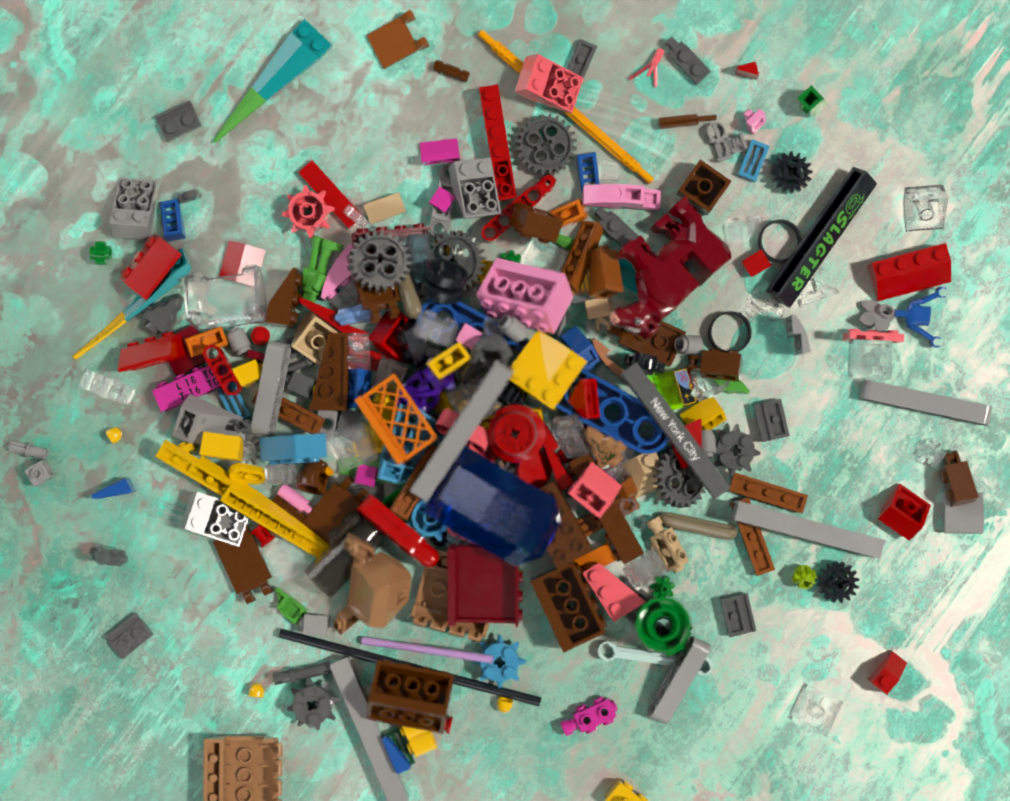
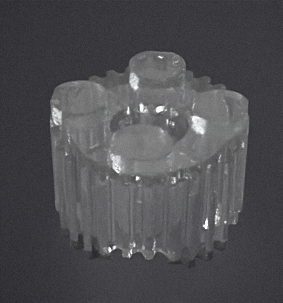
[622,548,668,591]

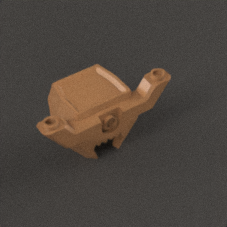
[333,533,412,635]

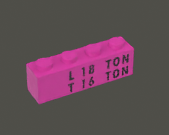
[152,365,228,412]

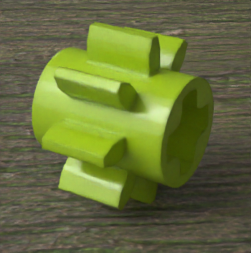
[792,565,817,589]

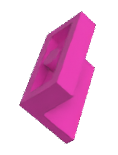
[420,138,460,166]

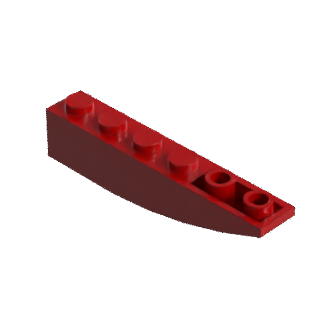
[479,84,517,201]

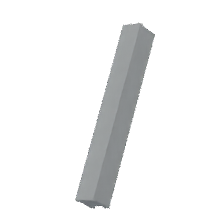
[410,359,514,502]
[730,501,886,559]
[329,656,409,801]

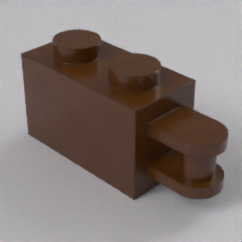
[686,349,743,382]
[940,450,979,507]

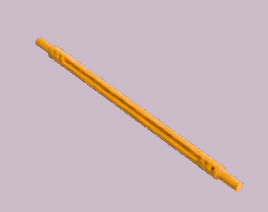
[478,29,655,184]

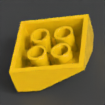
[509,330,587,411]

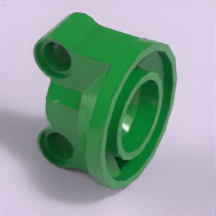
[636,597,691,657]

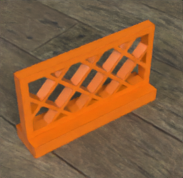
[355,373,438,465]

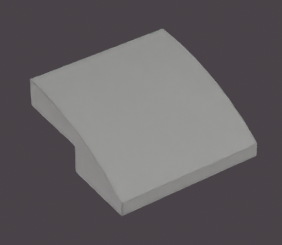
[785,315,810,355]
[942,492,984,534]

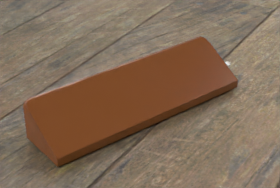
[561,221,604,292]

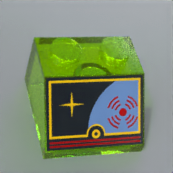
[652,367,699,410]

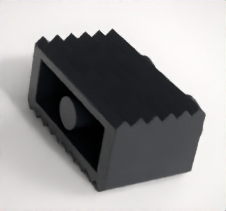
[395,319,429,365]

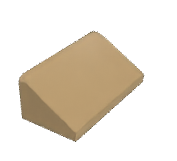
[363,192,406,225]

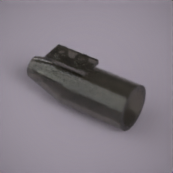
[304,510,385,598]

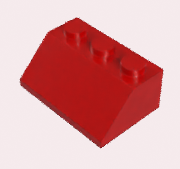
[120,233,182,300]
[118,332,186,372]

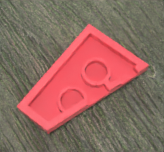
[843,329,904,343]
[582,563,646,622]

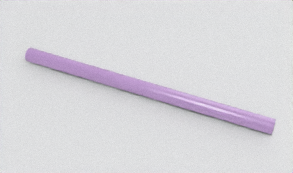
[361,637,493,663]

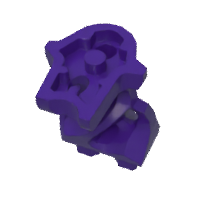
[394,357,456,415]

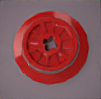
[487,404,545,463]

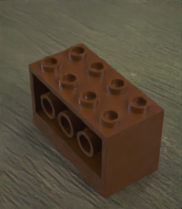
[520,480,592,569]
[530,561,607,653]
[366,660,454,734]

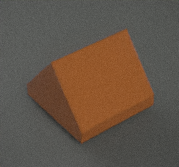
[617,477,638,499]

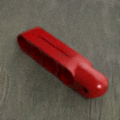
[481,175,557,243]
[356,494,439,568]

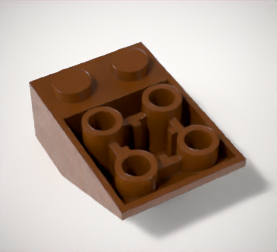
[266,267,303,328]

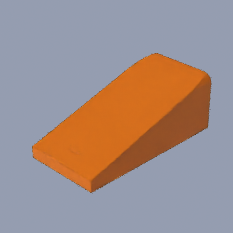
[549,199,588,228]
[185,326,228,357]
[573,543,616,577]

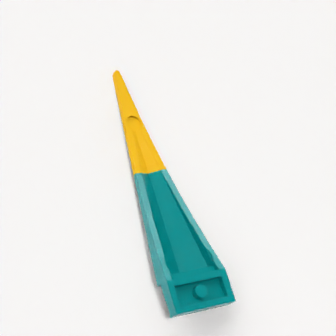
[72,248,192,360]

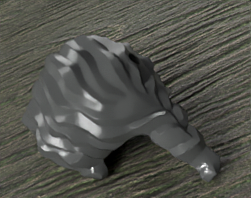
[461,335,513,381]

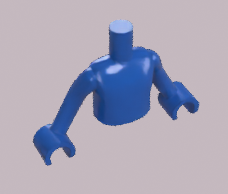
[895,287,947,348]

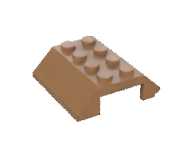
[411,549,489,642]
[203,735,283,801]

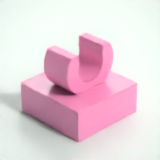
[744,109,767,135]

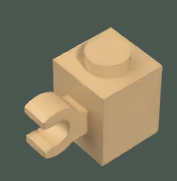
[584,298,614,332]

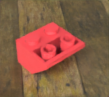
[567,461,622,518]

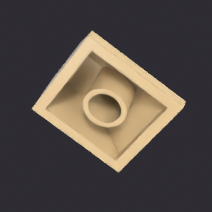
[291,310,340,367]
[618,448,660,499]

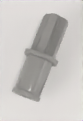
[8,440,49,460]

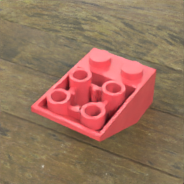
[515,54,583,113]

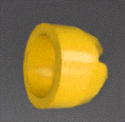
[105,427,122,444]
[248,683,264,698]
[497,697,513,713]

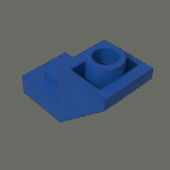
[560,325,601,370]

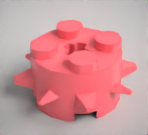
[282,185,335,238]

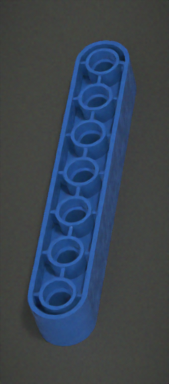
[419,299,669,454]

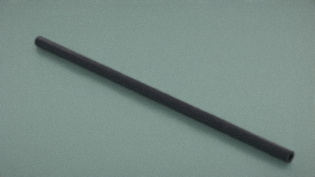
[279,628,541,707]

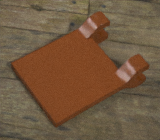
[366,10,430,69]

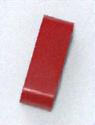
[203,344,243,396]

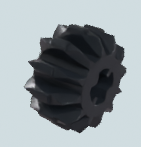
[497,381,527,405]

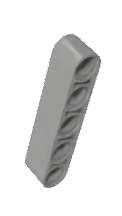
[251,341,291,437]
[647,636,710,724]

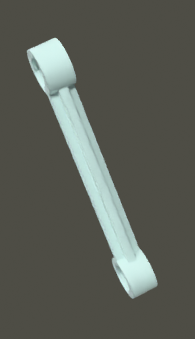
[597,640,713,675]

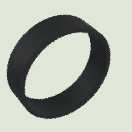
[758,219,802,263]
[708,311,752,352]

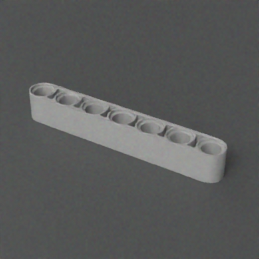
[859,380,993,426]

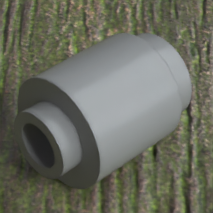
[498,315,527,343]
[226,327,252,356]
[674,335,704,354]
[702,430,717,459]

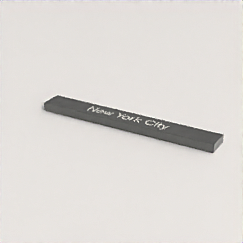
[620,362,731,500]

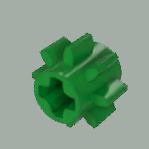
[89,241,112,265]

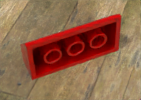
[867,243,951,302]

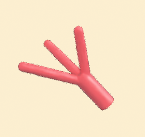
[629,48,665,87]

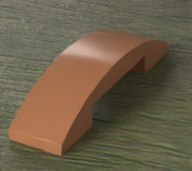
[591,338,655,386]

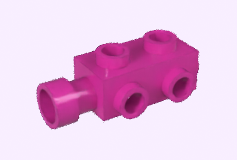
[560,696,618,737]

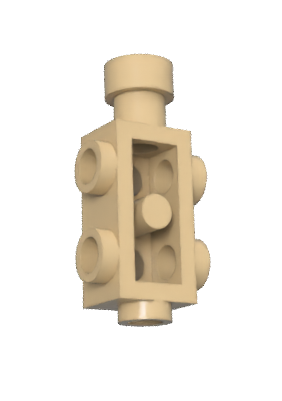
[646,516,689,574]

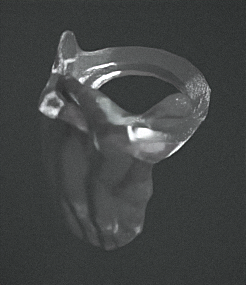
[690,374,730,401]

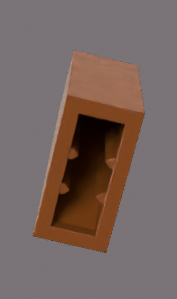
[589,246,623,299]

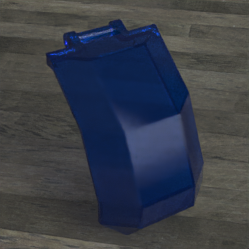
[424,445,561,566]

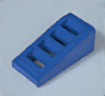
[576,152,600,193]
[160,199,186,242]
[91,478,136,499]
[382,734,412,774]

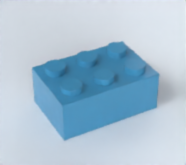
[260,434,327,465]

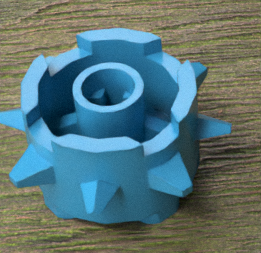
[406,491,455,541]
[473,635,526,688]

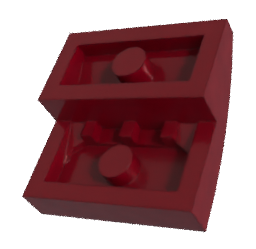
[169,324,213,376]

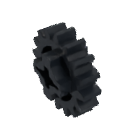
[770,151,813,194]
[623,352,666,376]
[816,561,859,603]

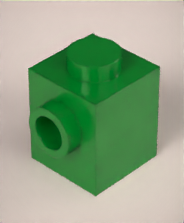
[797,85,828,116]

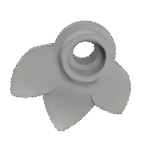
[859,300,895,332]

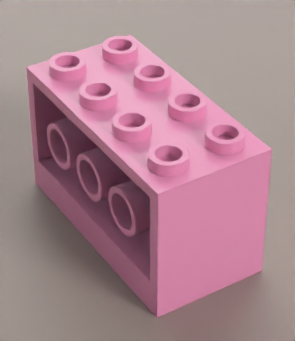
[476,258,573,334]

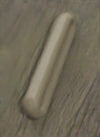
[387,251,422,319]
[660,512,738,540]

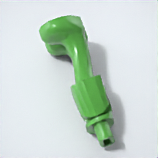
[302,235,344,303]

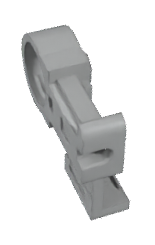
[706,122,748,163]

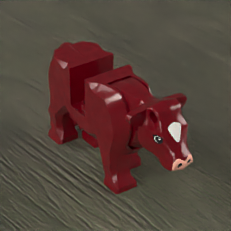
[610,196,732,339]

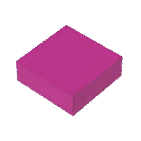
[429,186,455,214]
[355,464,379,487]

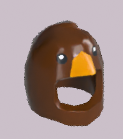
[296,458,334,495]

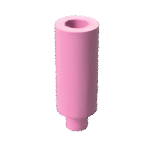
[277,483,313,514]

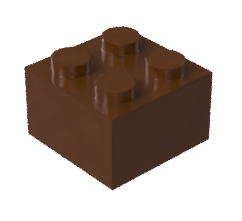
[676,159,732,216]
[509,202,564,244]

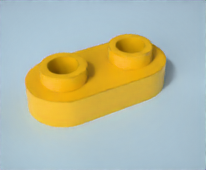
[228,463,266,485]

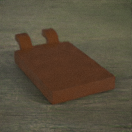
[346,249,401,324]
[607,321,686,367]
[302,476,369,551]
[213,525,273,604]

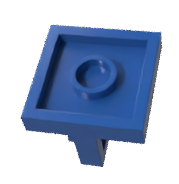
[348,369,372,408]

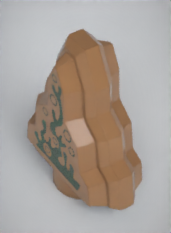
[584,426,627,469]

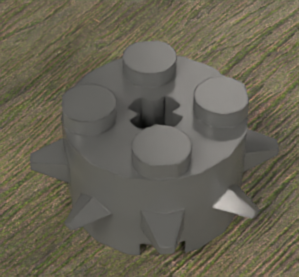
[713,424,761,477]
[287,677,340,730]

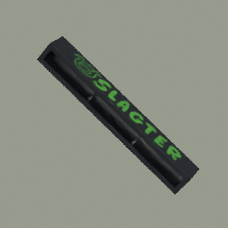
[766,167,877,308]

